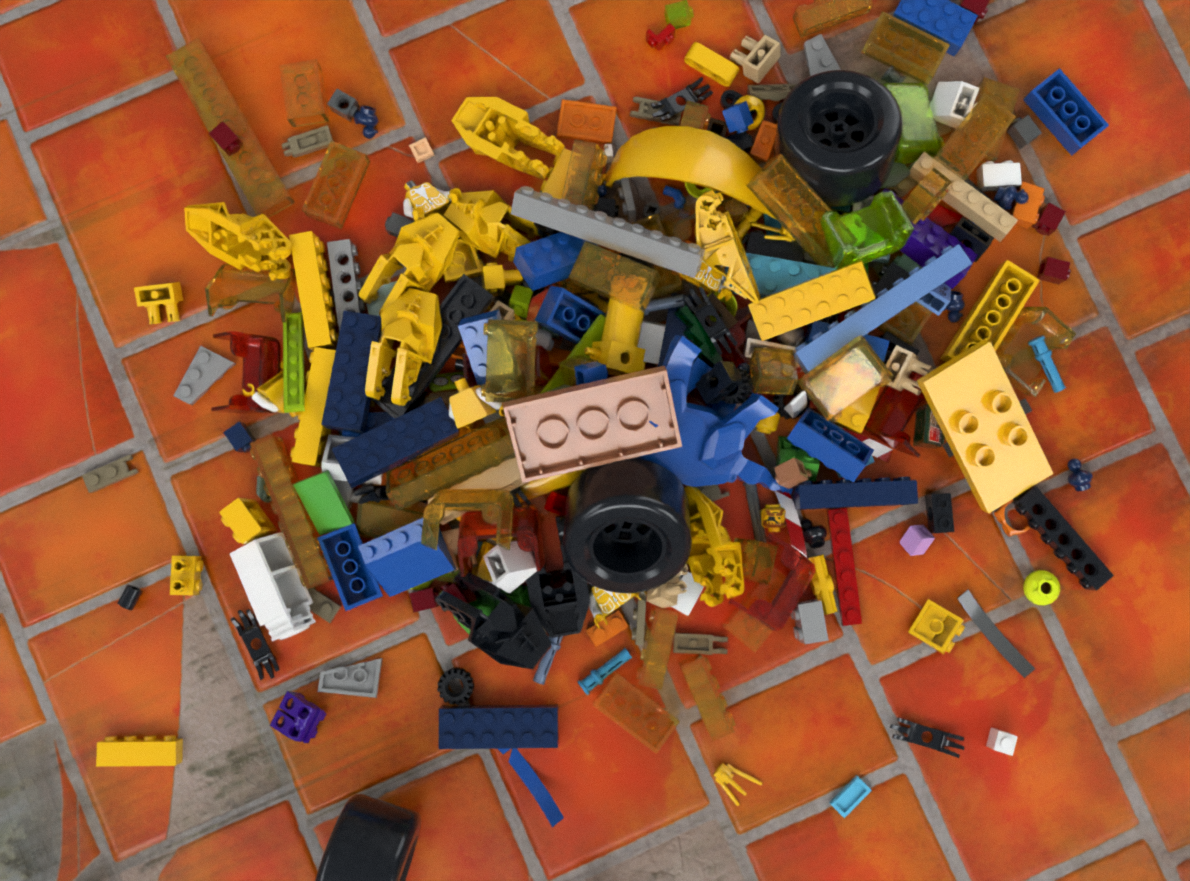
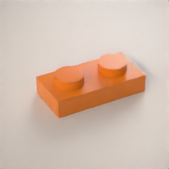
[749,120,777,163]
[586,610,629,647]

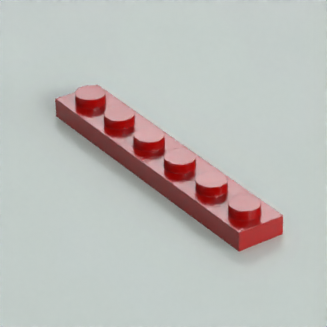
[827,508,862,626]

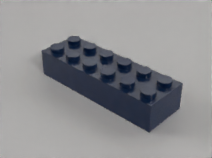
[321,311,382,434]
[332,397,459,489]
[792,477,918,510]
[439,704,558,749]

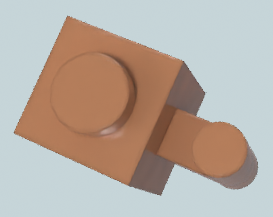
[774,458,812,489]

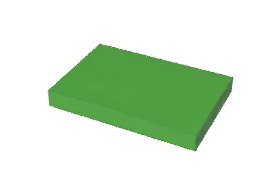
[293,470,355,536]

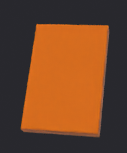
[556,99,617,144]

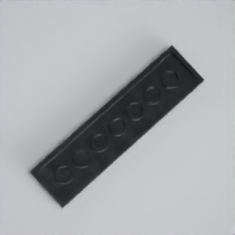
[370,274,495,418]

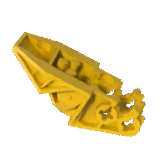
[451,97,565,180]
[695,189,761,304]
[443,190,549,258]
[184,202,291,281]
[359,213,460,316]
[365,288,442,406]
[684,486,744,607]

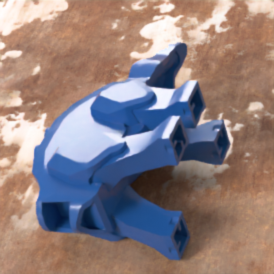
[636,335,793,494]

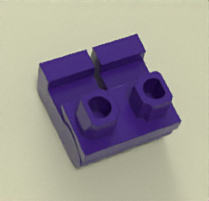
[270,691,326,743]

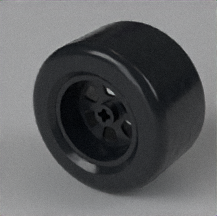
[774,70,903,207]
[563,458,692,593]
[315,794,422,881]

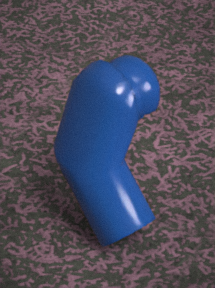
[663,185,686,209]

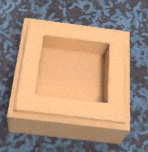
[409,137,435,163]

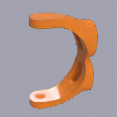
[994,499,1031,537]

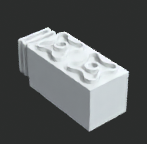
[230,532,316,642]

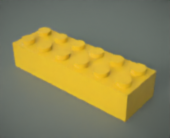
[289,231,339,352]
[748,260,876,341]
[940,260,1040,362]
[290,347,336,468]

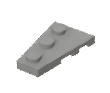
[803,34,841,76]
[616,178,636,225]
[173,346,236,405]
[317,658,383,698]

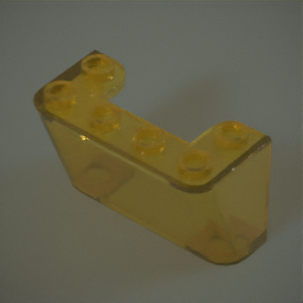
[995,307,1076,397]

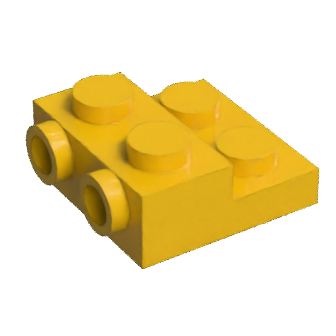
[443,239,483,283]
[908,599,965,655]

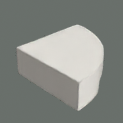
[604,144,613,163]

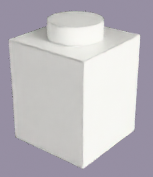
[986,727,1018,756]

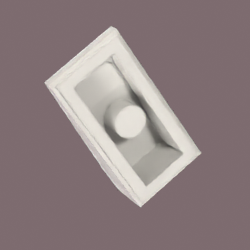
[784,391,807,418]

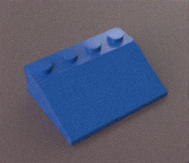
[358,515,456,597]

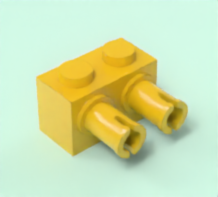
[481,263,523,296]
[134,282,183,324]
[170,556,204,596]

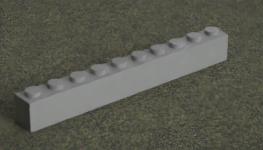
[511,186,705,278]

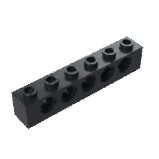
[1013,486,1114,591]

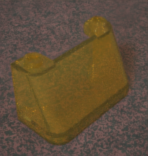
[662,192,748,242]
[481,319,538,402]
[797,335,894,423]

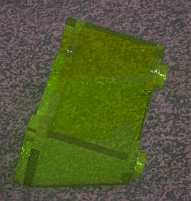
[882,83,944,164]
[820,191,914,269]

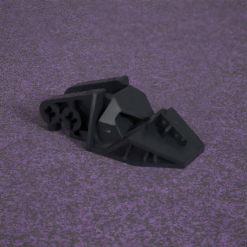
[526,515,590,638]
[435,569,552,669]

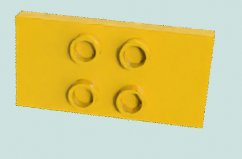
[916,340,1053,514]

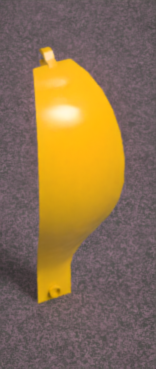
[600,126,839,238]

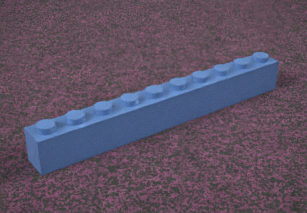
[793,244,972,374]

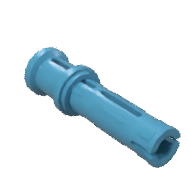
[1028,335,1066,393]
[577,648,632,696]

